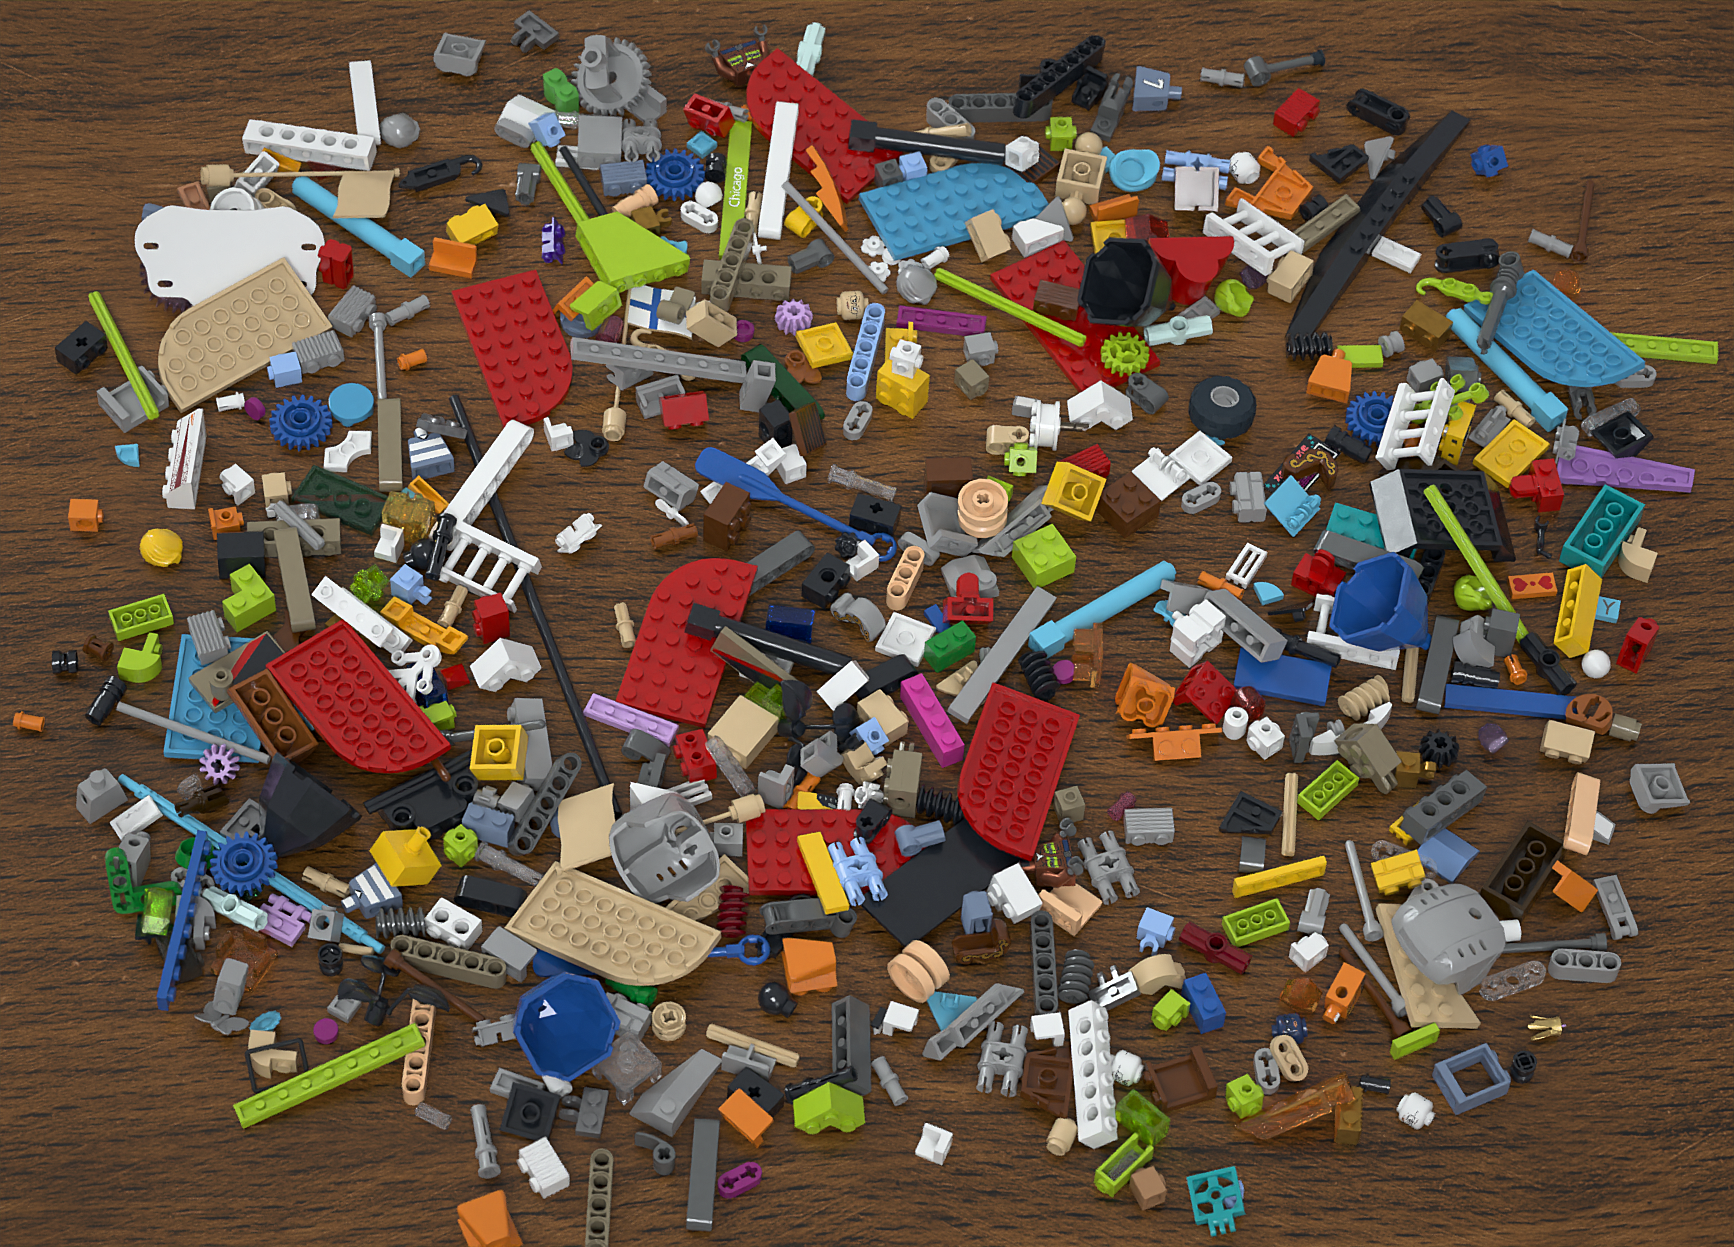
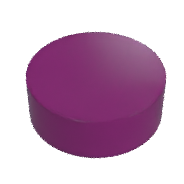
[734,320,754,342]
[244,397,266,420]
[1053,660,1076,684]
[313,1018,339,1044]

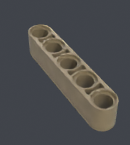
[710,218,754,312]
[378,398,403,492]
[273,527,316,633]
[391,935,507,989]
[585,1149,613,1247]

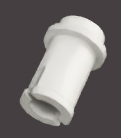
[921,246,949,270]
[216,392,245,412]
[836,783,855,810]

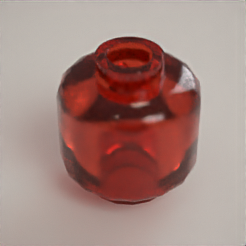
[1231,686,1266,721]

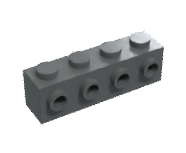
[832,995,871,1096]

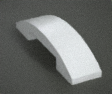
[700,438,786,504]
[1309,702,1392,755]

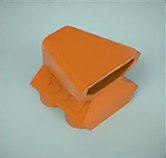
[1115,663,1175,727]
[781,938,837,996]
[457,1190,523,1247]

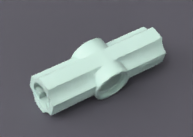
[797,23,825,76]
[1143,315,1213,346]
[202,886,268,932]

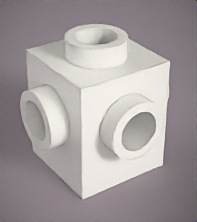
[1005,136,1039,172]
[889,339,924,379]
[1246,717,1285,760]

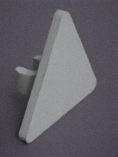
[1364,136,1395,180]
[1035,196,1074,242]

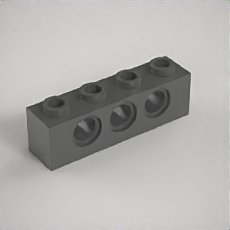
[1400,770,1487,845]

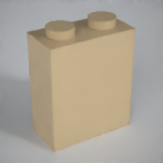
[708,695,779,769]

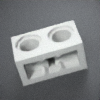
[425,897,482,950]

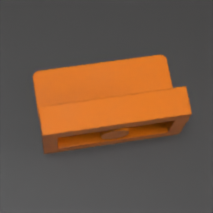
[1089,194,1139,222]
[429,237,477,279]
[552,276,594,322]
[1552,860,1598,912]
[718,1089,774,1148]

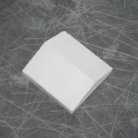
[497,95,556,142]

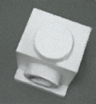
[220,464,255,505]
[1289,932,1329,973]

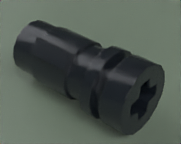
[1324,425,1373,464]
[1450,661,1500,689]
[85,676,128,726]

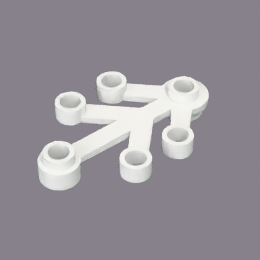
[387,645,442,703]

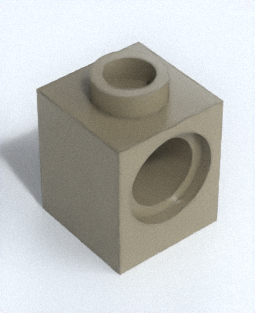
[954,359,989,400]
[1053,786,1085,823]

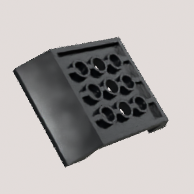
[1369,469,1516,562]

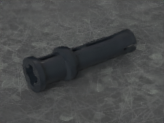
[425,513,457,581]
[1276,628,1341,668]
[785,1066,858,1105]

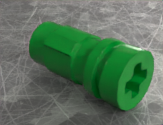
[605,978,658,1008]

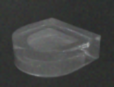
[177,774,203,800]

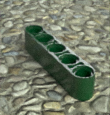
[741,344,825,421]

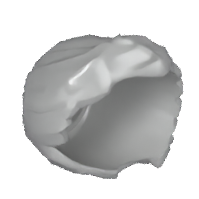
[379,113,420,148]
[896,265,937,305]

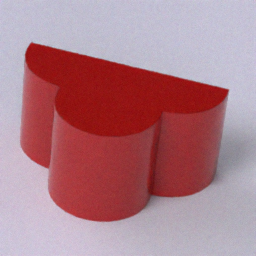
[1148,236,1234,305]

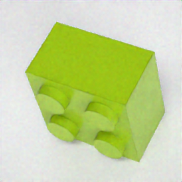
[1012,524,1076,589]

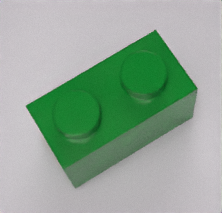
[924,620,976,673]

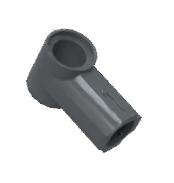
[515,163,541,205]
[787,239,835,274]

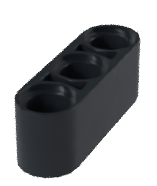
[1418,549,1445,605]
[854,654,919,701]
[453,875,527,918]

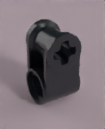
[853,798,892,844]

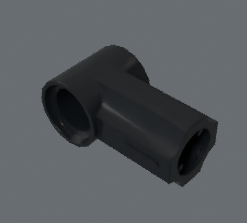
[1421,196,1462,238]

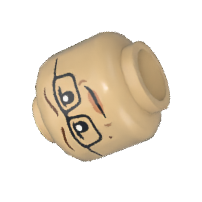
[837,291,869,320]

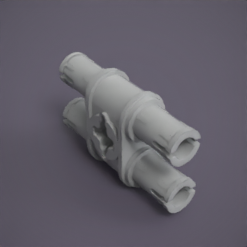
[621,118,662,162]
[1077,831,1140,905]
[976,1021,1028,1097]

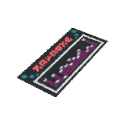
[1263,433,1341,493]

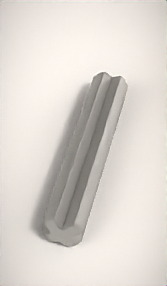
[274,500,325,550]

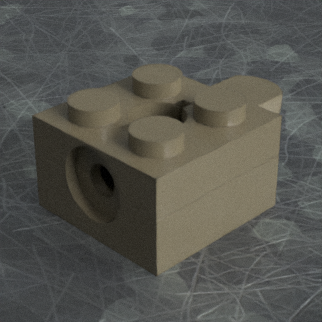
[1334,724,1402,794]
[883,741,922,818]

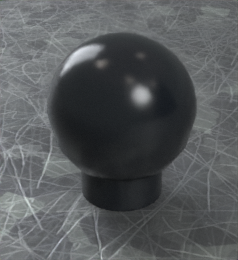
[403,538,434,570]
[758,981,798,1018]

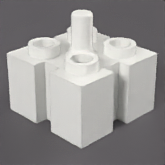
[1170,600,1226,668]

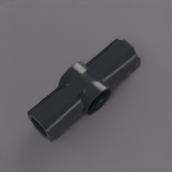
[1519,632,1577,696]

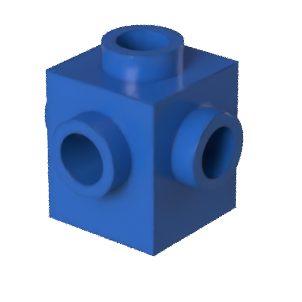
[1470,144,1508,177]

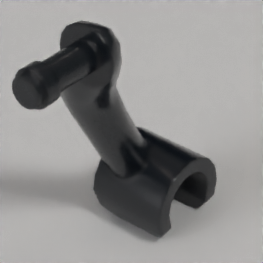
[1534,516,1552,559]
[837,733,865,752]

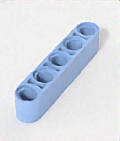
[846,303,885,401]

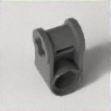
[1125,373,1169,414]

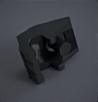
[1071,66,1109,111]

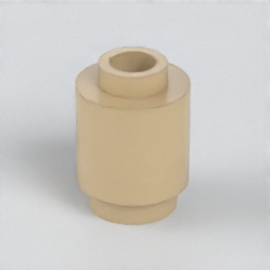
[1047,1118,1078,1156]

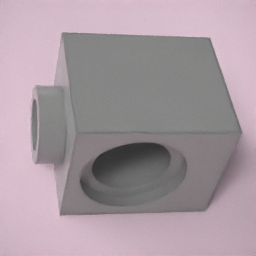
[308,905,344,942]

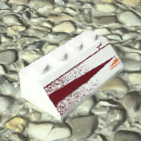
[162,409,207,509]

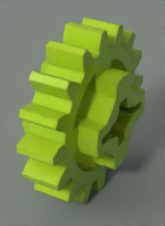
[1101,332,1149,377]

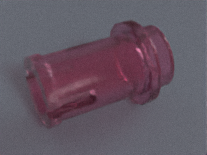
[1107,792,1136,821]

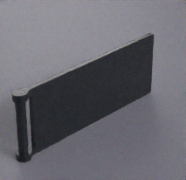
[860,818,1025,948]

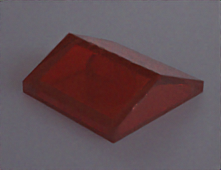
[1124,214,1169,241]

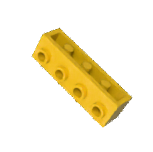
[1554,564,1602,658]

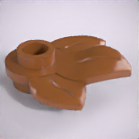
[784,350,822,384]

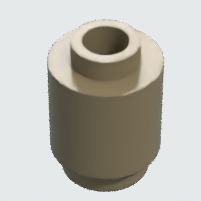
[209,668,234,701]
[1609,713,1642,741]

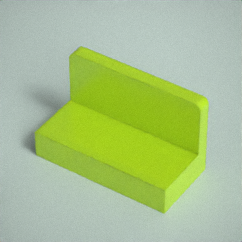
[570,281,622,331]

